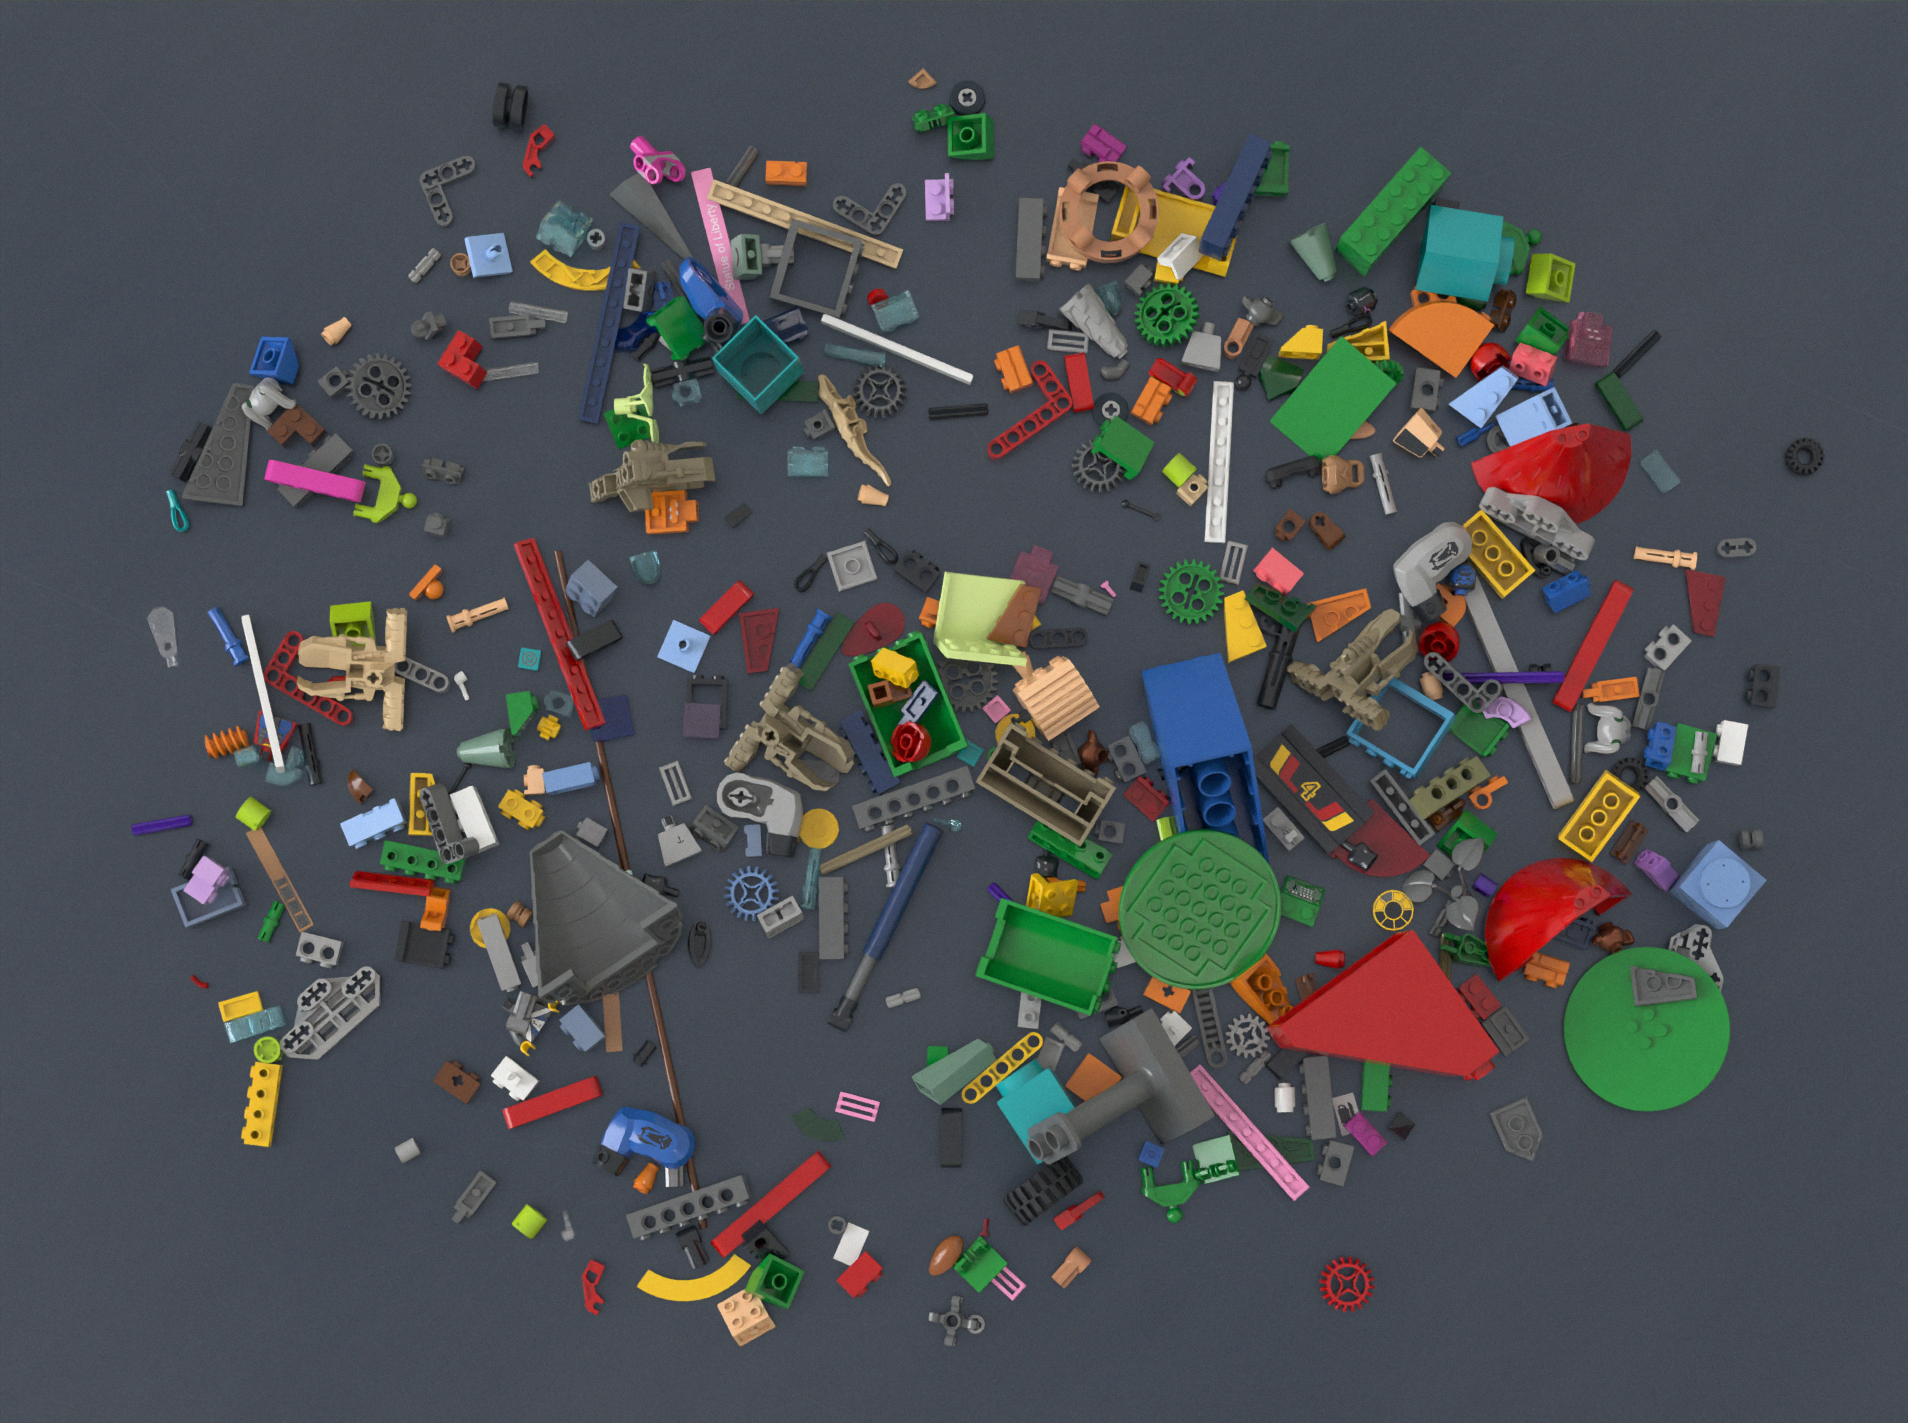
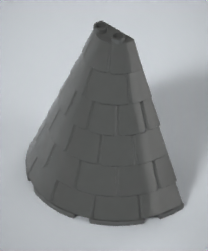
[529,830,683,1006]

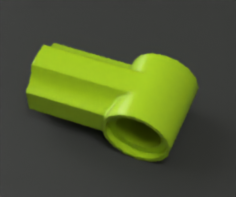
[1156,816,1177,841]

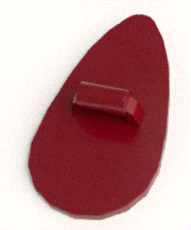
[841,603,905,656]

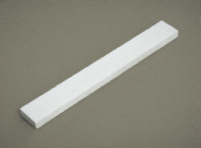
[821,314,973,385]
[1205,381,1234,543]
[241,615,285,773]

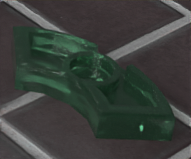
[792,1108,845,1142]

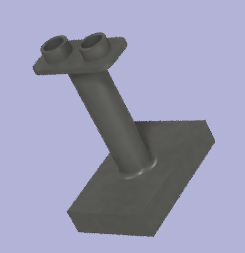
[1027,1008,1215,1165]

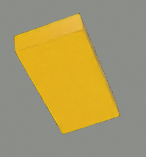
[218,991,264,1022]

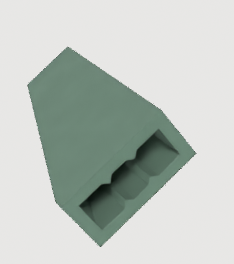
[912,1039,996,1105]

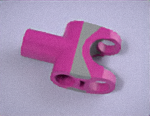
[630,136,685,184]

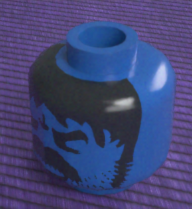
[1449,565,1476,596]

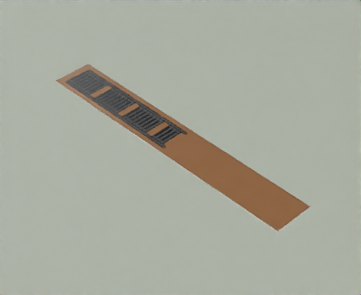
[246,828,314,932]
[603,990,623,1052]

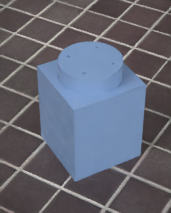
[1667,840,1767,930]

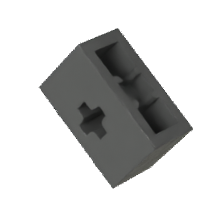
[623,268,657,312]

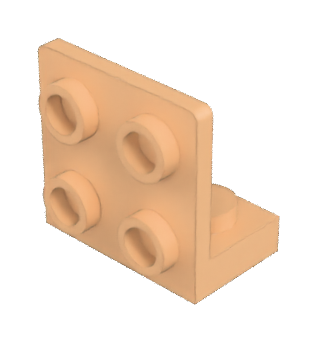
[717,1288,776,1347]

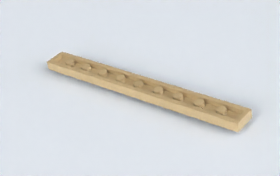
[707,180,903,269]

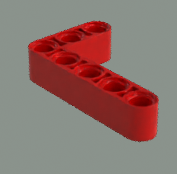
[988,360,1072,460]
[263,631,354,727]

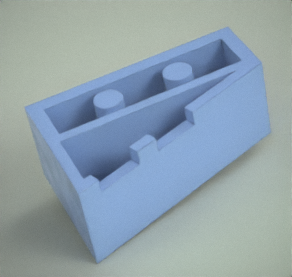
[1449,366,1519,428]

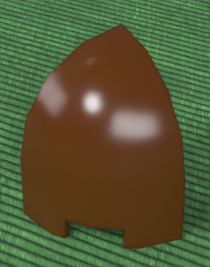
[347,769,375,805]

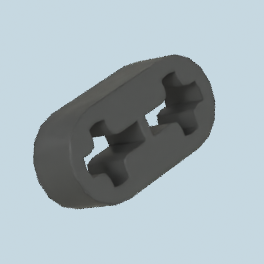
[1716,538,1757,558]

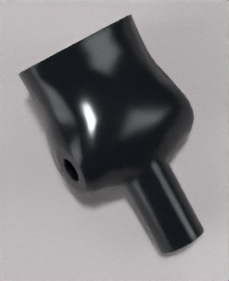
[1340,840,1378,872]
[1035,848,1059,878]
[642,873,679,897]
[1104,1005,1144,1028]

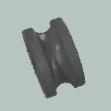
[828,1216,847,1234]

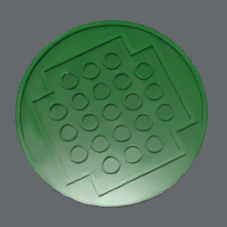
[1118,829,1281,989]
[1564,947,1730,1112]

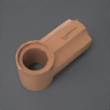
[1223,318,1254,360]
[1051,1246,1092,1288]

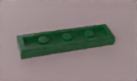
[737,381,819,403]
[798,612,855,692]

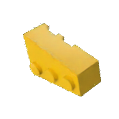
[1326,321,1390,363]
[1223,591,1267,664]
[408,773,435,836]

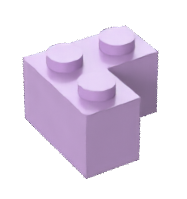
[183,856,230,905]

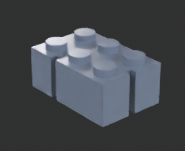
[171,867,247,928]

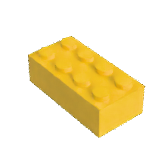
[1463,509,1535,599]
[1558,770,1640,862]

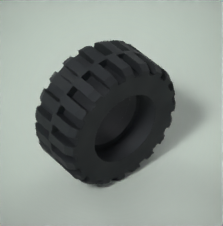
[1003,1156,1083,1227]

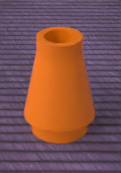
[633,1162,659,1195]

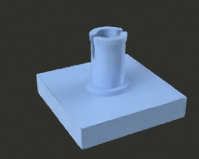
[465,233,513,278]
[657,620,711,674]

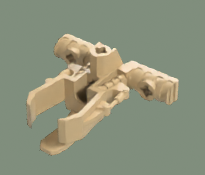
[297,608,407,731]

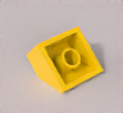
[1278,325,1323,360]

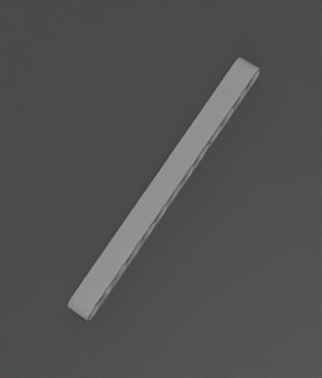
[1450,561,1574,810]

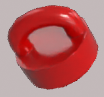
[867,289,889,309]

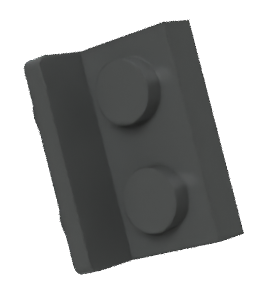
[689,805,739,853]

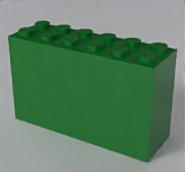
[1335,147,1451,277]

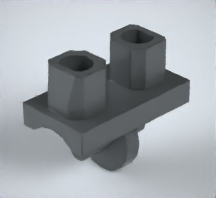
[411,311,446,341]

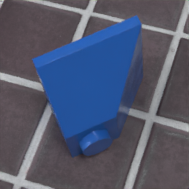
[249,336,299,384]

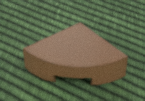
[908,68,937,89]

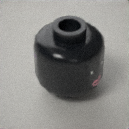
[1346,287,1378,316]

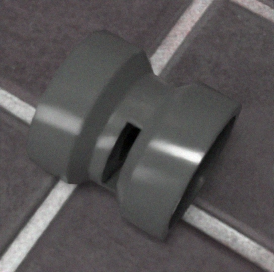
[372,444,394,466]
[1739,829,1763,850]

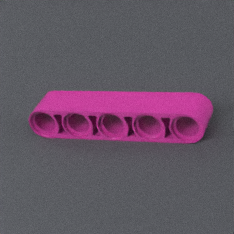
[264,460,366,502]

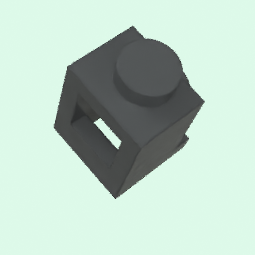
[1124,264,1155,298]
[803,409,835,441]
[424,513,451,538]

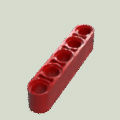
[502,1076,603,1129]

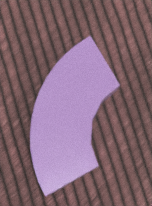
[1478,696,1532,728]

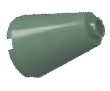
[1290,223,1337,282]
[457,728,516,768]

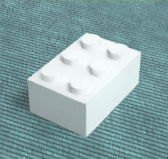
[450,785,500,853]

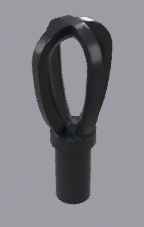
[1330,313,1372,338]
[863,528,898,565]
[794,554,828,592]

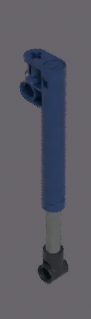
[827,822,944,1033]

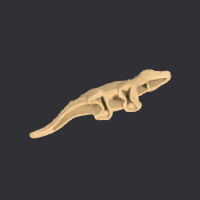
[817,374,891,487]

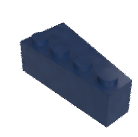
[838,709,901,795]

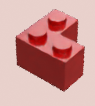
[437,330,488,389]

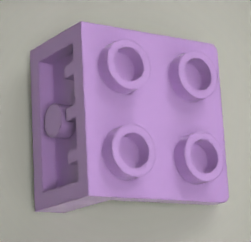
[925,173,954,221]

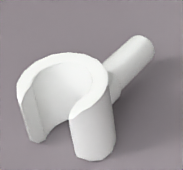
[454,671,470,701]

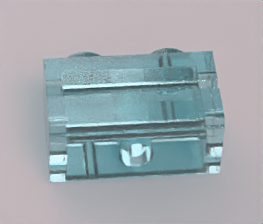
[871,290,919,332]
[787,446,829,477]

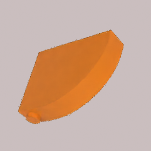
[1388,300,1494,378]

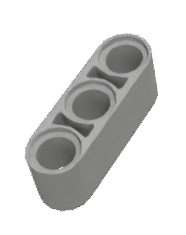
[395,657,451,693]

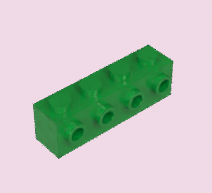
[1027,821,1113,880]
[380,840,467,884]

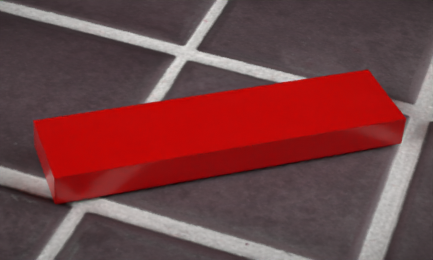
[350,871,435,896]

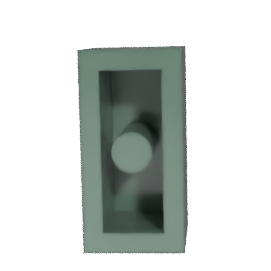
[731,234,762,281]

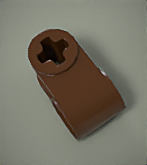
[1308,512,1346,551]

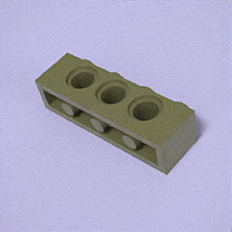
[1409,756,1491,820]

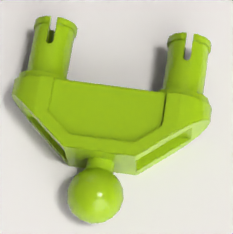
[353,464,417,523]

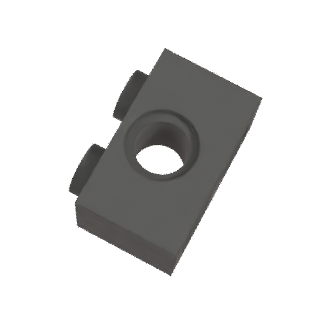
[1409,367,1443,413]
[1316,1140,1354,1187]

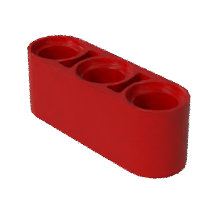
[1064,352,1094,413]
[699,580,754,635]

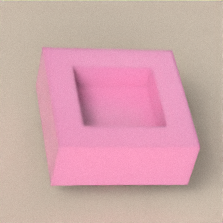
[982,695,1011,724]

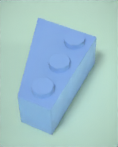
[340,798,408,849]

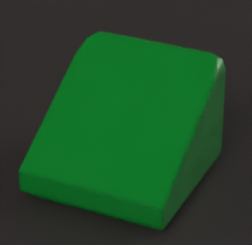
[927,1046,948,1067]

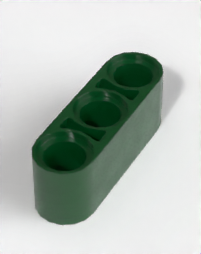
[1595,372,1644,432]

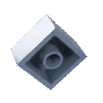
[565,560,617,617]
[560,1004,607,1052]

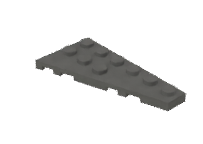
[181,383,254,506]

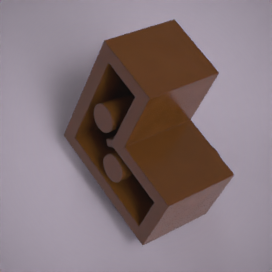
[267,403,328,448]

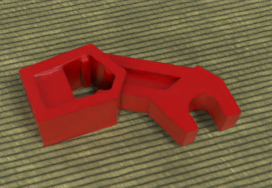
[522,124,556,178]
[1053,1190,1105,1230]
[582,1259,606,1315]

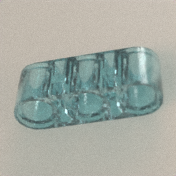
[224,1005,287,1043]

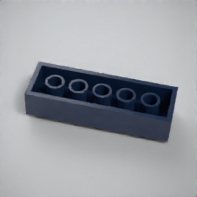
[1199,133,1273,262]

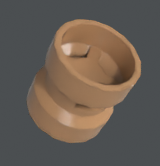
[450,253,472,277]
[506,900,533,928]

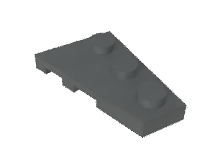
[1630,966,1697,1007]

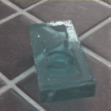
[1640,449,1681,494]

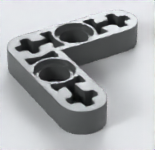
[420,156,476,227]
[833,183,906,236]

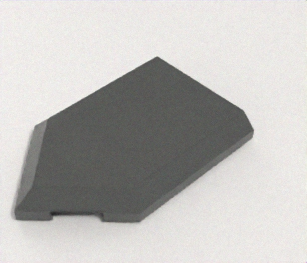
[1489,1097,1544,1161]

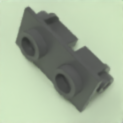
[421,457,465,485]

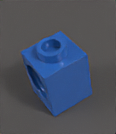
[1137,1141,1165,1168]

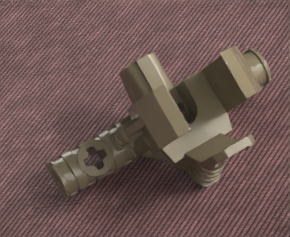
[588,440,715,512]
[1287,609,1418,731]
[724,663,855,791]

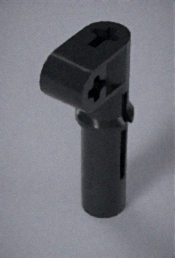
[1256,613,1300,710]

